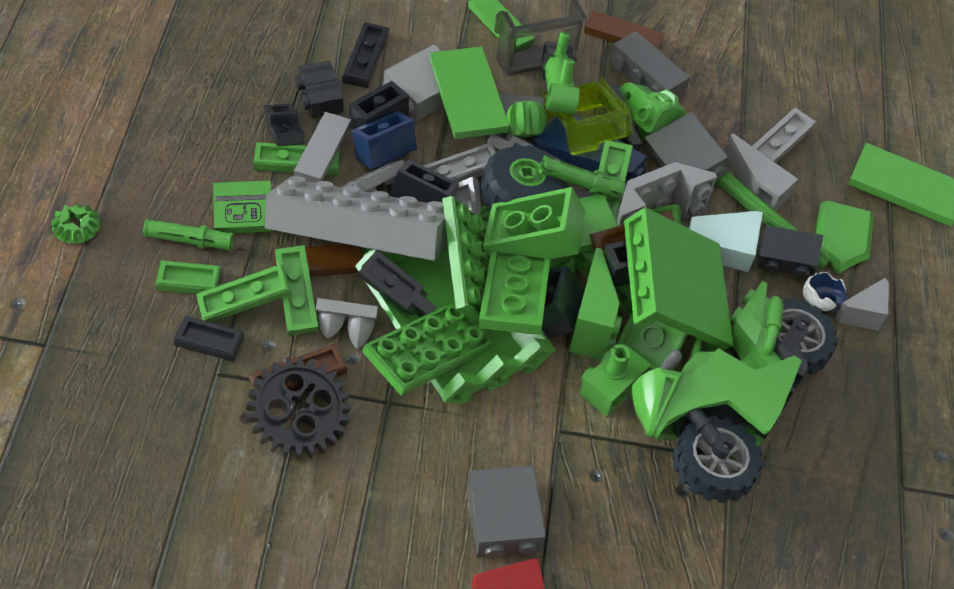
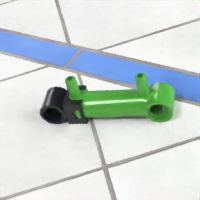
[541,32,580,115]

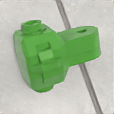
[620,83,686,139]

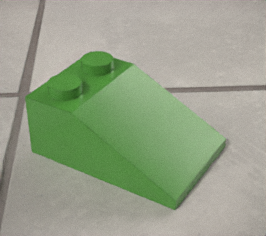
[483,187,586,259]
[569,248,622,360]

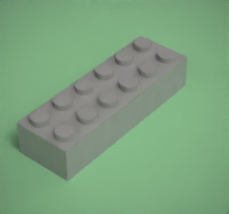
[265,176,448,261]

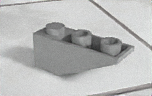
[724,133,798,211]

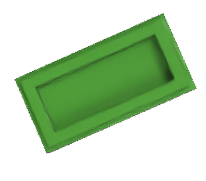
[155,260,221,294]

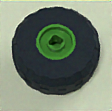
[480,145,568,210]

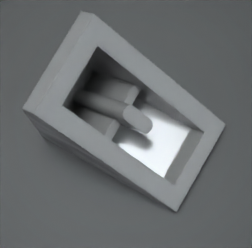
[834,278,889,331]

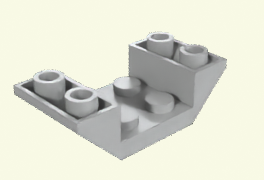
[616,162,717,226]

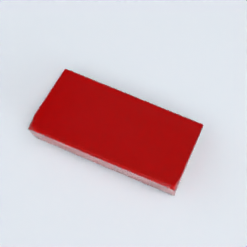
[472,558,545,589]

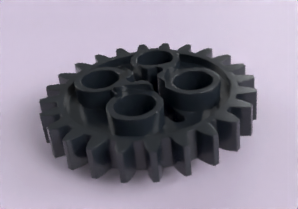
[246,357,351,459]

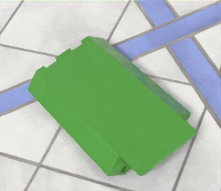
[355,245,556,405]

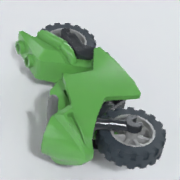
[632,281,838,503]

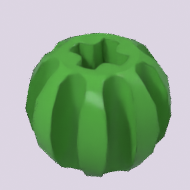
[506,101,547,137]

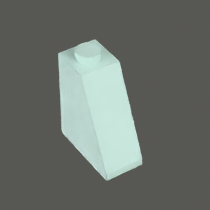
[687,211,763,272]

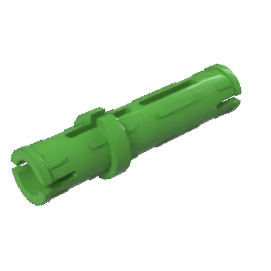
[539,156,625,199]
[143,218,235,251]

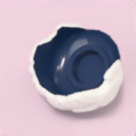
[803,272,847,313]

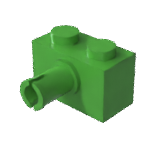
[579,343,651,417]

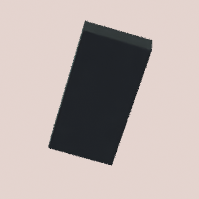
[174,315,244,362]

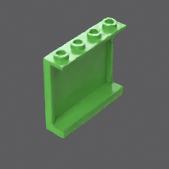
[624,207,734,352]

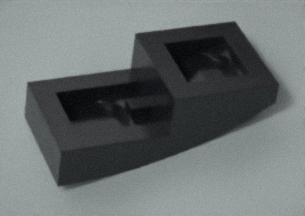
[264,103,304,146]

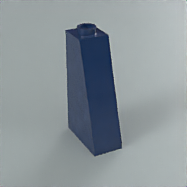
[533,113,647,188]

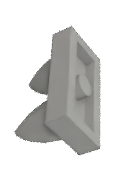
[316,298,379,349]

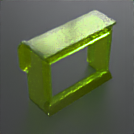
[541,77,633,155]

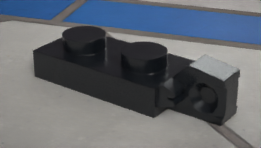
[357,250,437,317]

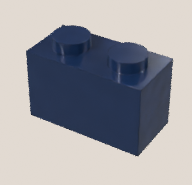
[352,111,417,169]

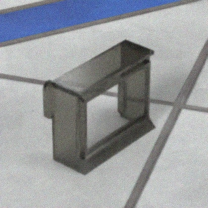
[494,0,587,77]

